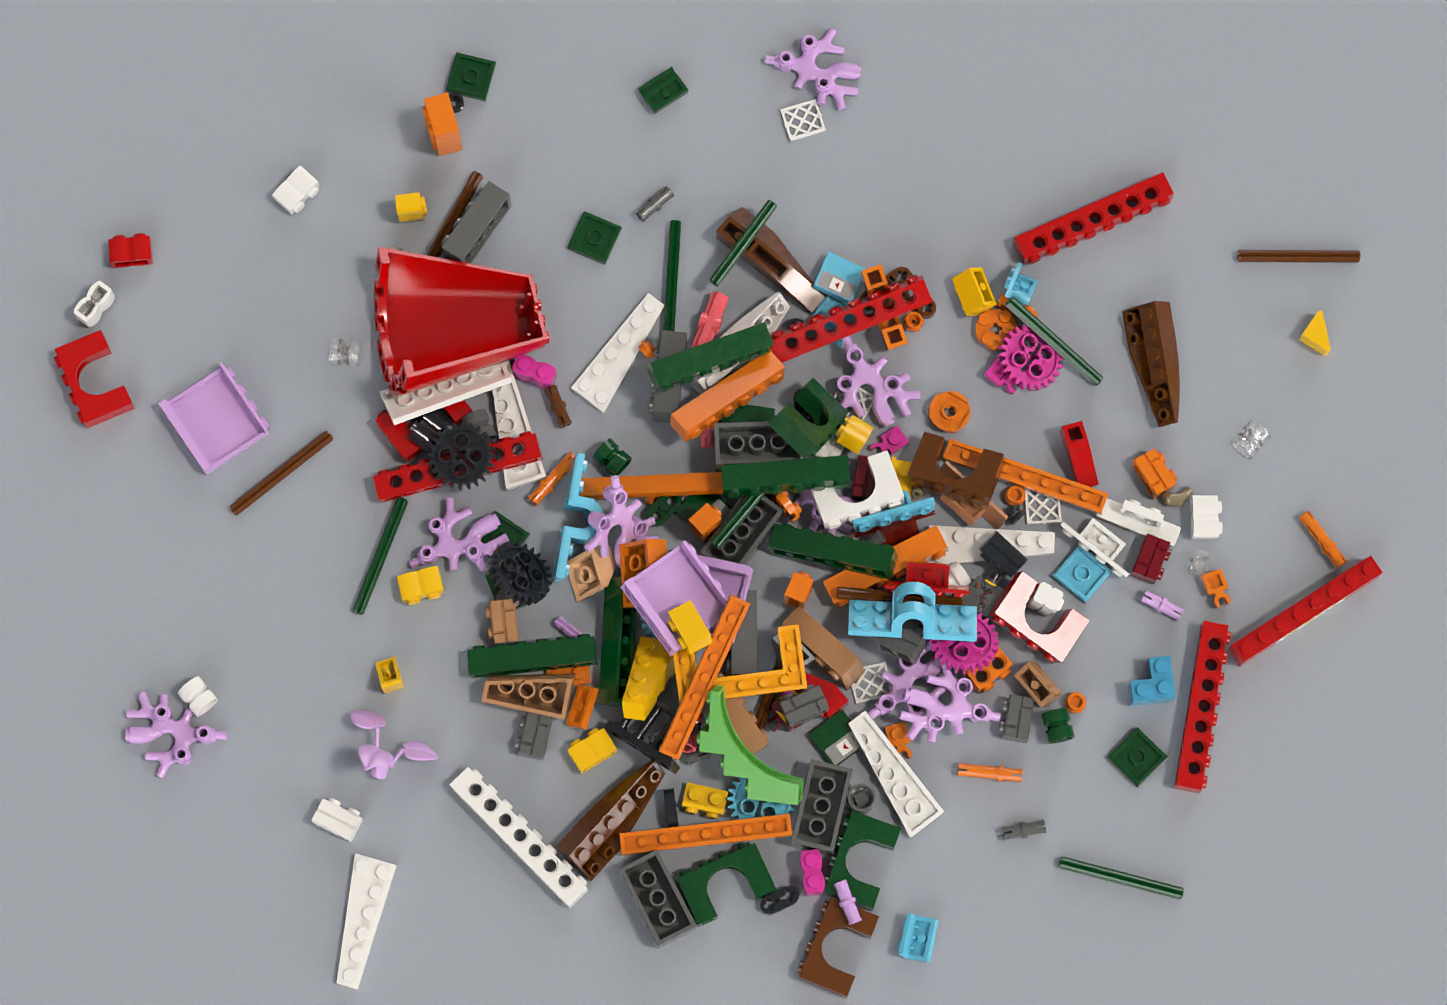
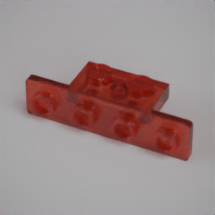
[852,510,936,547]

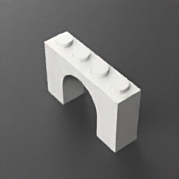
[810,451,904,529]

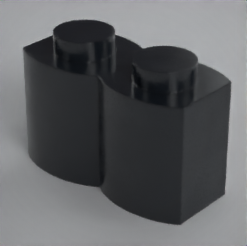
[408,409,451,453]

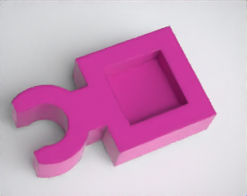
[983,358,1020,395]
[870,425,909,455]

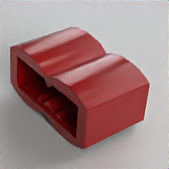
[108,233,153,268]

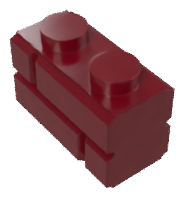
[851,455,875,502]
[1131,534,1172,584]

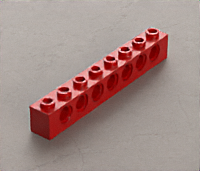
[1013,172,1174,265]
[770,274,933,363]
[373,431,543,503]
[1174,621,1231,793]

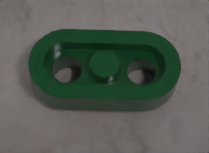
[646,495,682,527]

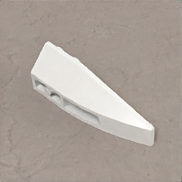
[689,292,790,394]

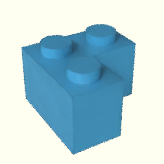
[1128,656,1176,706]

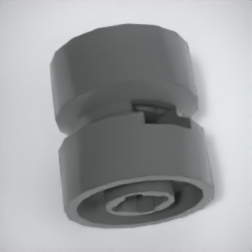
[461,409,497,441]
[847,783,876,815]

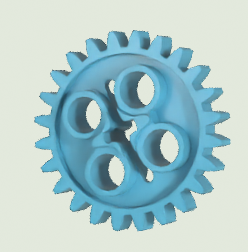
[727,767,795,820]

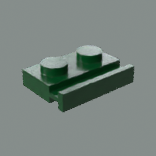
[638,67,689,114]

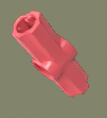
[691,291,729,348]

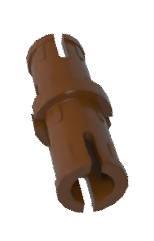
[544,385,572,428]

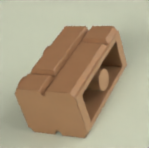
[485,598,519,644]
[1014,661,1063,708]

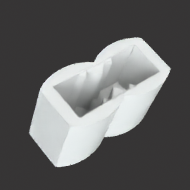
[272,166,320,215]
[74,281,115,328]
[1190,495,1223,540]

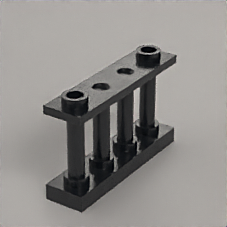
[605,700,702,775]

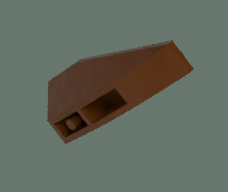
[716,207,825,314]
[1122,301,1180,427]
[556,760,665,881]

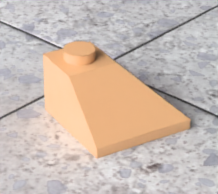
[567,546,616,602]

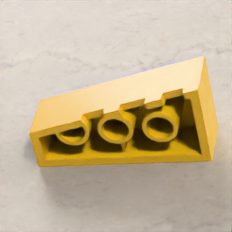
[622,637,675,721]

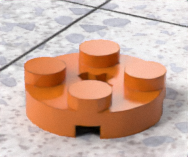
[975,309,1017,351]
[929,391,971,434]
[766,491,802,523]

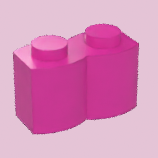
[512,355,557,390]
[800,849,825,897]

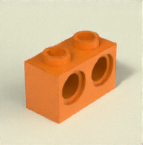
[688,503,722,543]
[783,571,814,609]
[964,646,1013,694]

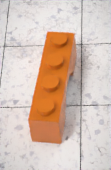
[860,264,908,351]

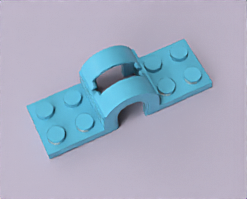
[551,453,603,583]
[848,582,977,642]

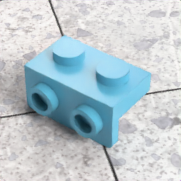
[1004,262,1038,305]
[898,913,939,963]

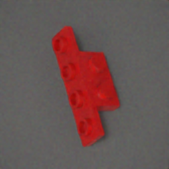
[884,561,970,597]

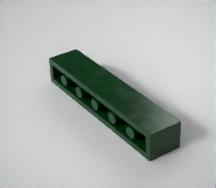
[646,322,774,392]
[721,455,850,498]
[768,523,898,580]
[598,576,636,707]
[467,634,598,679]

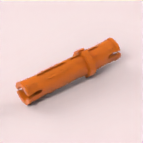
[527,451,575,506]
[1299,511,1347,569]
[958,762,1023,783]

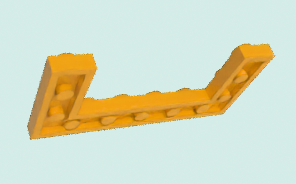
[673,624,807,705]

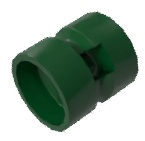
[592,438,632,476]
[1041,708,1075,744]

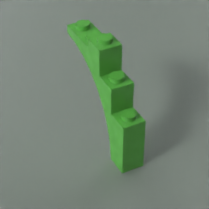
[697,685,804,805]

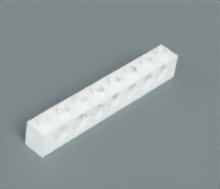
[449,767,588,909]

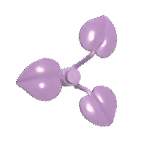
[350,710,438,779]

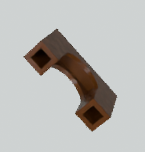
[908,432,1005,506]
[797,897,879,999]

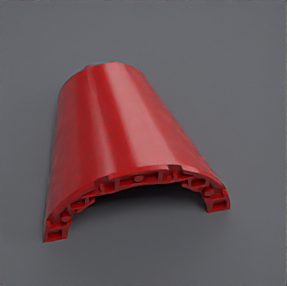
[374,247,550,396]

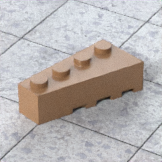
[781,606,865,691]
[481,673,576,720]
[708,673,769,754]

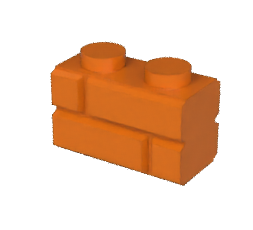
[1131,448,1177,499]

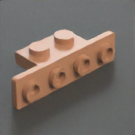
[939,461,1008,529]

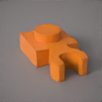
[1201,569,1231,609]
[884,722,912,759]

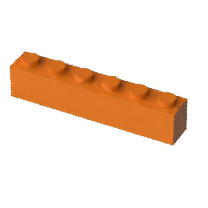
[670,350,785,442]
[823,525,948,607]

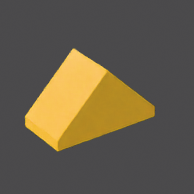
[1299,311,1331,356]
[375,656,405,694]

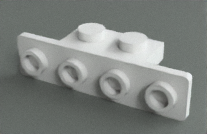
[1096,498,1181,547]
[1060,518,1130,577]

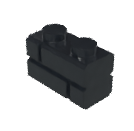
[979,530,1028,578]

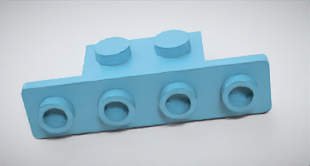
[852,490,935,532]

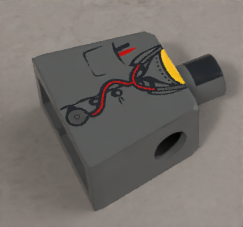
[962,570,1004,624]

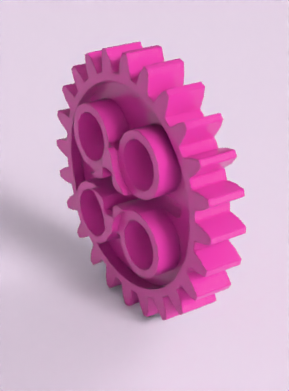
[997,324,1064,391]
[930,613,999,675]

